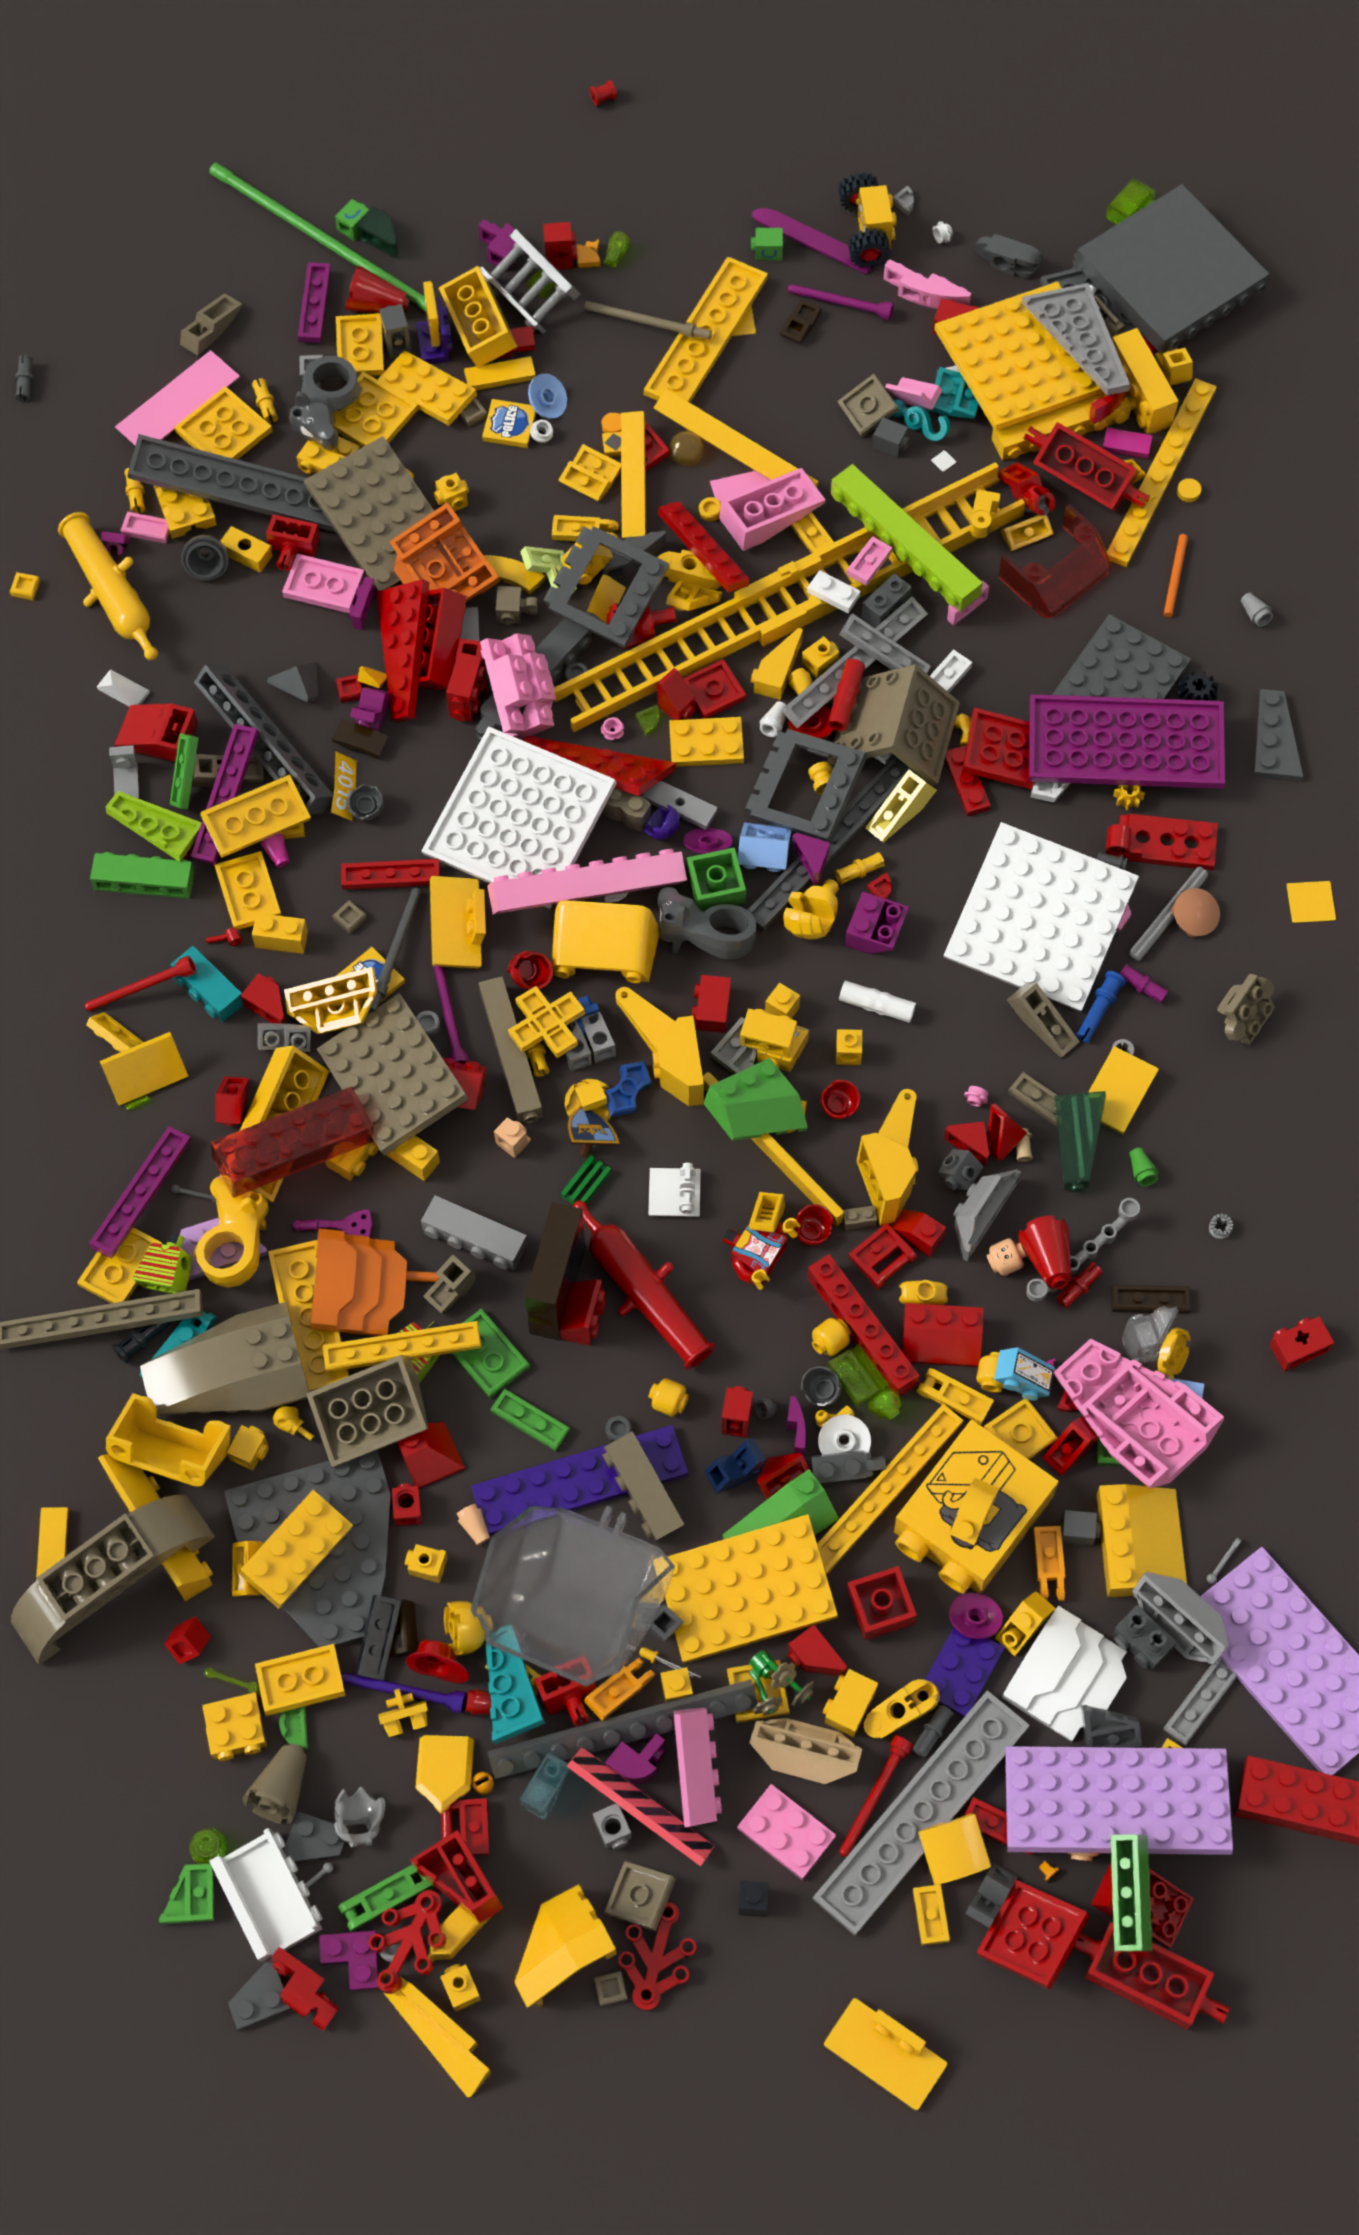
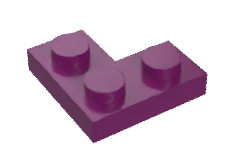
[320,1931,379,1991]

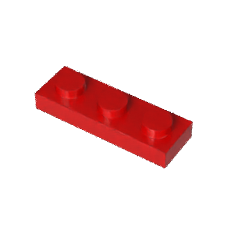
[945,745,991,817]

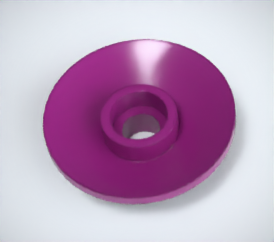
[684,828,733,854]
[949,1593,1003,1639]

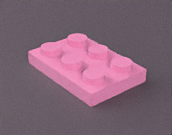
[282,554,365,613]
[737,1784,836,1880]

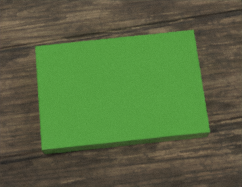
[451,1308,530,1399]

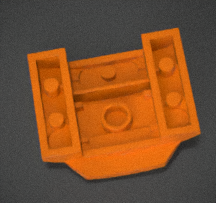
[389,502,501,602]
[309,1229,407,1336]

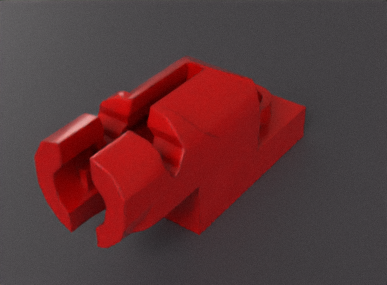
[270,1947,339,2031]

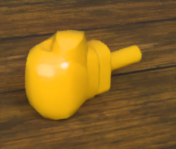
[273,1405,314,1441]

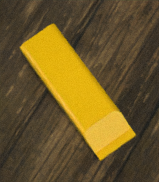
[428,1906,492,1962]

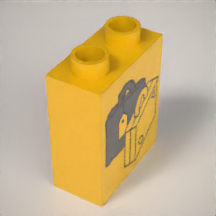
[894,1419,1059,1594]

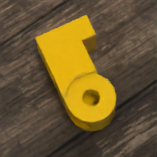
[970,489,1000,538]

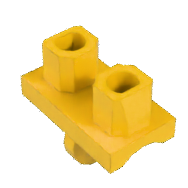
[378,1688,428,1737]

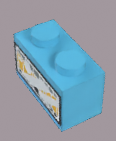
[994,1347,1055,1401]

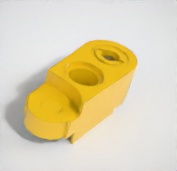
[658,550,721,590]
[864,1679,940,1739]

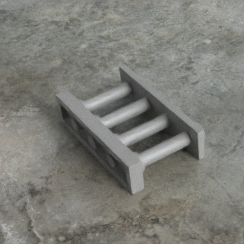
[480,229,580,334]

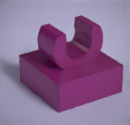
[101,531,130,555]

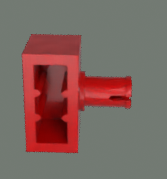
[266,514,321,571]
[534,1657,597,1726]

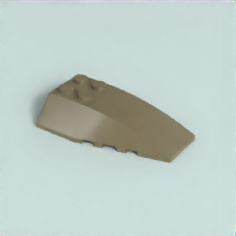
[140,1302,309,1415]

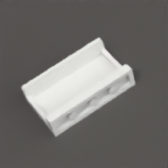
[209,1828,323,1963]

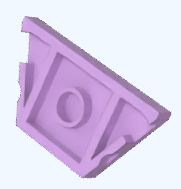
[180,1218,268,1281]

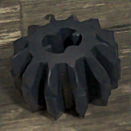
[1177,670,1218,701]

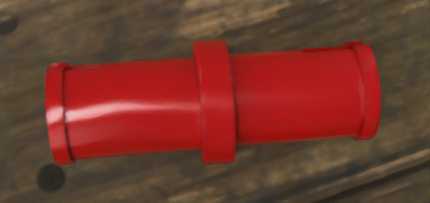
[1056,1262,1103,1309]

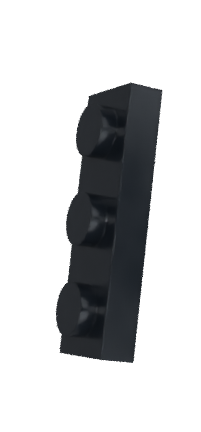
[355,1595,401,1680]

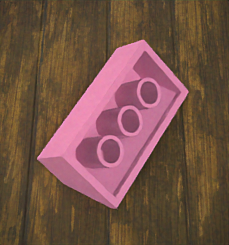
[673,1707,722,1827]

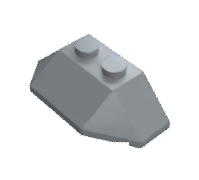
[953,1169,1021,1262]
[1132,1572,1228,1665]

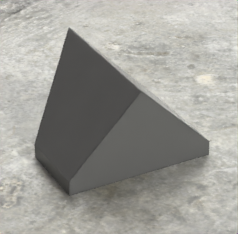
[267,662,319,702]

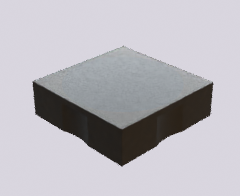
[525,1202,586,1341]

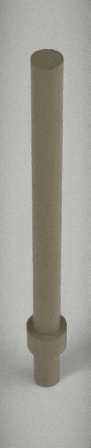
[584,301,712,340]

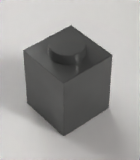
[872,418,910,458]
[1062,1510,1101,1546]

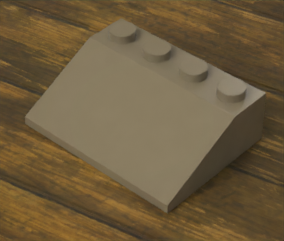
[306,1355,428,1468]

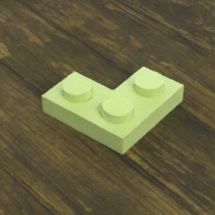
[520,546,577,594]

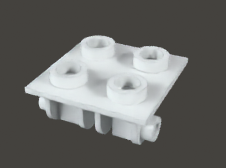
[648,1163,701,1217]

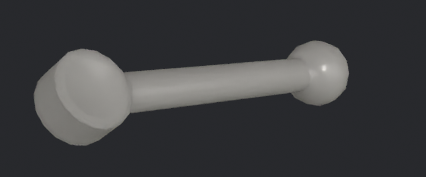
[1206,1537,1242,1584]
[305,1863,333,1888]

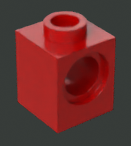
[392,1483,422,1527]

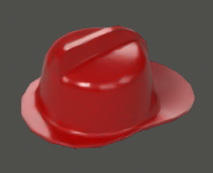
[406,1640,469,1683]

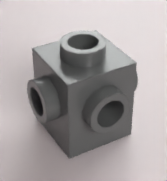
[937,1149,984,1190]

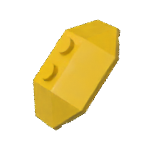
[284,967,377,1035]

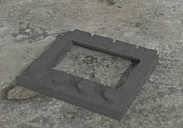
[543,526,669,648]
[745,729,867,842]

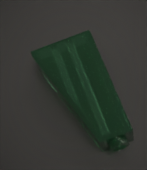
[1054,1091,1106,1193]

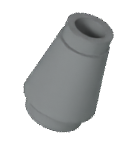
[1241,593,1273,627]

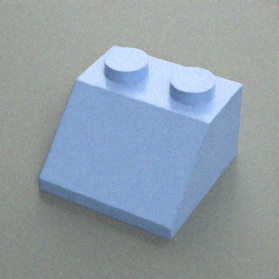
[738,822,792,872]

